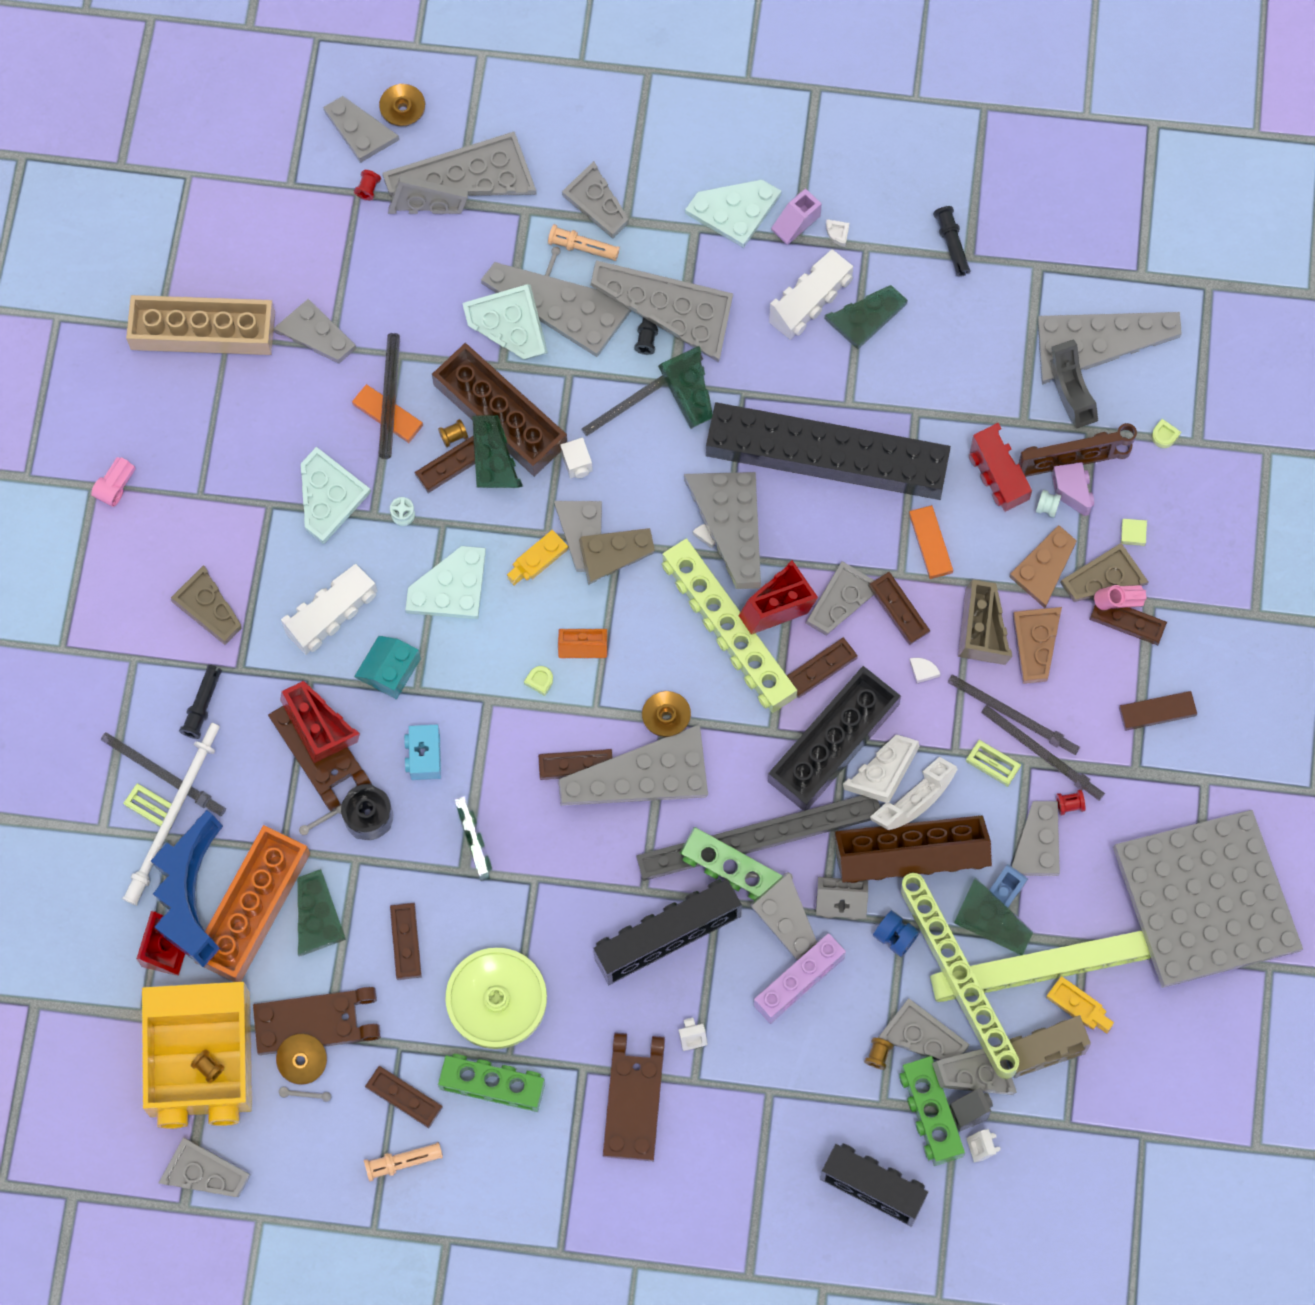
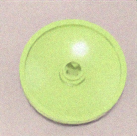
[445,948,547,1049]

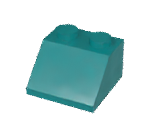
[354,636,421,699]

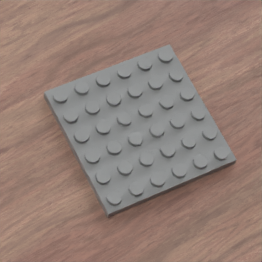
[1113,810,1303,988]

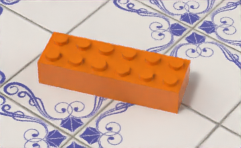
[194,825,310,982]

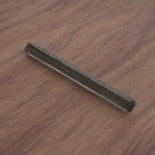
[379,333,400,459]

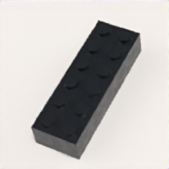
[768,666,901,811]
[593,879,742,986]

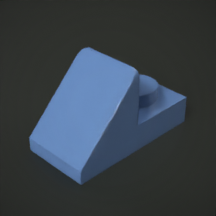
[981,864,1028,918]

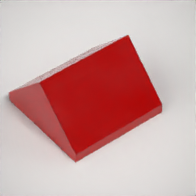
[136,911,185,976]

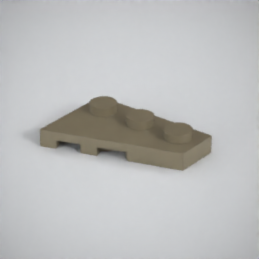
[579,528,655,585]
[1060,543,1149,602]
[171,565,242,645]

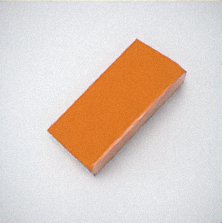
[558,629,607,658]

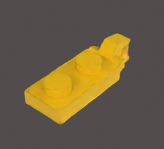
[507,529,569,586]
[1046,976,1114,1034]

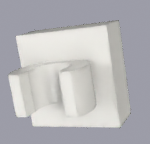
[679,1018,708,1051]
[966,1129,1001,1163]

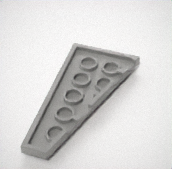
[382,132,537,197]
[590,260,733,362]
[481,262,632,357]
[1037,312,1182,385]
[684,472,761,589]
[558,724,708,806]

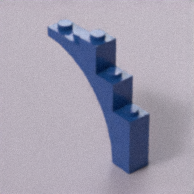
[151,810,223,968]

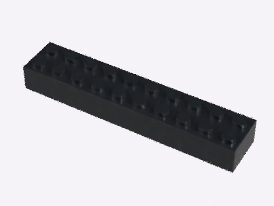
[706,402,951,500]

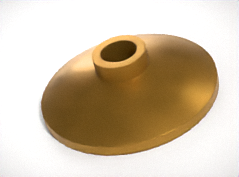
[379,84,425,126]
[642,691,691,737]
[276,1034,327,1085]

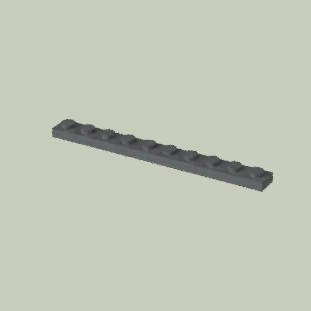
[636,795,880,881]

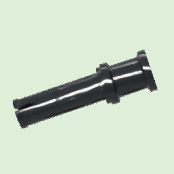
[933,206,971,277]
[634,317,658,355]
[179,665,222,739]

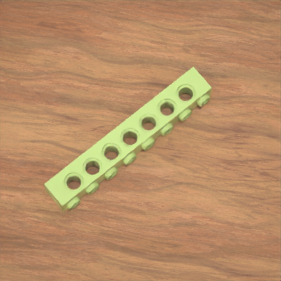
[661,538,797,714]

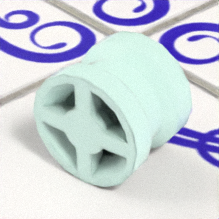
[1036,490,1062,518]
[390,497,415,526]

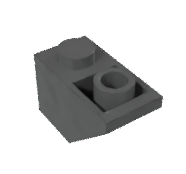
[950,1087,993,1132]

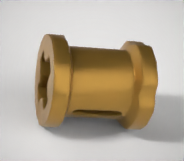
[438,419,468,448]
[864,1037,894,1070]
[191,1049,225,1084]

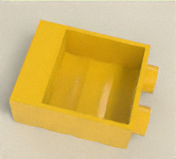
[142,982,252,1129]

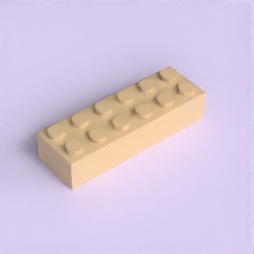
[126,295,275,355]

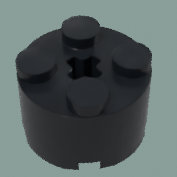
[341,784,393,840]

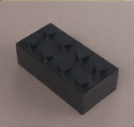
[820,1143,929,1227]

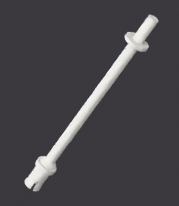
[122,723,220,906]

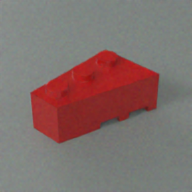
[969,422,1032,512]
[738,560,818,635]
[280,681,360,763]

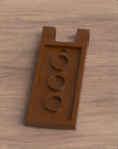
[1018,423,1137,477]
[268,706,372,812]
[253,987,381,1056]
[603,1032,665,1162]

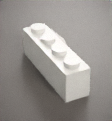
[769,249,853,340]
[281,564,378,655]

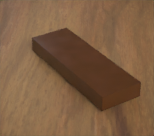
[415,435,488,493]
[868,572,931,645]
[1089,604,1167,646]
[787,637,858,699]
[1119,691,1197,731]
[538,749,613,780]
[390,903,422,980]
[365,1066,443,1129]

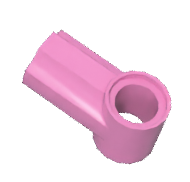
[91,457,135,507]
[1094,585,1147,610]

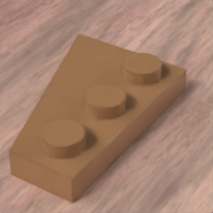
[1009,525,1077,608]
[1013,607,1062,684]

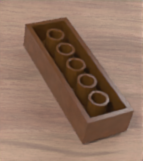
[432,342,568,477]
[835,815,992,883]

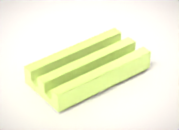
[966,740,1021,787]
[123,783,171,827]

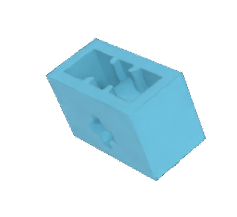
[404,725,441,780]

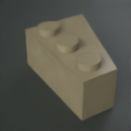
[958,579,1013,665]
[1007,1015,1091,1078]

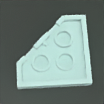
[685,180,782,248]
[462,284,548,359]
[301,447,371,544]
[405,546,486,619]

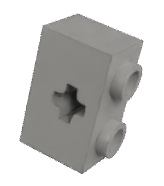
[816,877,868,920]

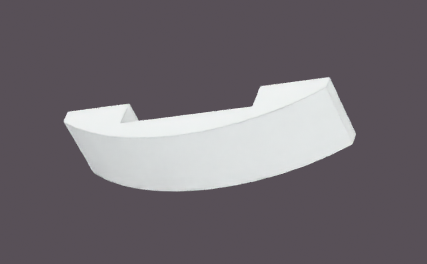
[870,757,958,830]

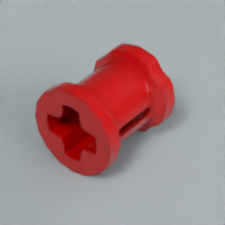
[354,170,381,201]
[1056,790,1086,816]

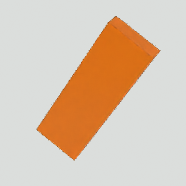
[352,384,423,443]
[909,505,953,579]

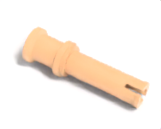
[548,224,620,261]
[364,1142,443,1182]

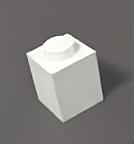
[560,437,593,479]

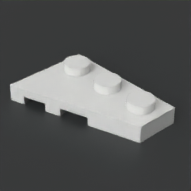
[843,734,920,803]

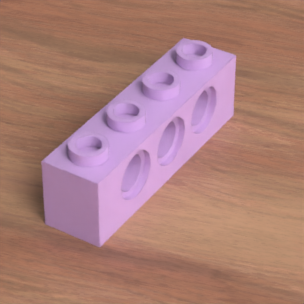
[754,933,846,1024]

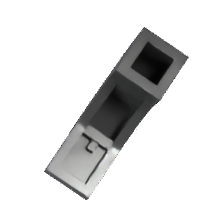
[1050,339,1098,429]

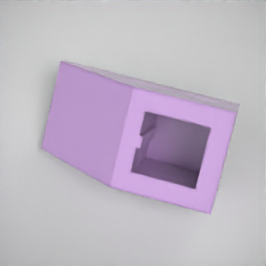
[771,188,822,245]
[1052,462,1094,516]

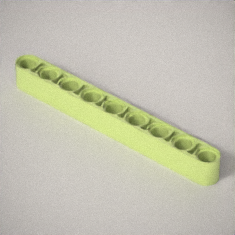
[901,873,1019,1079]
[930,931,1151,1002]

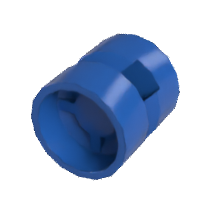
[873,910,920,957]

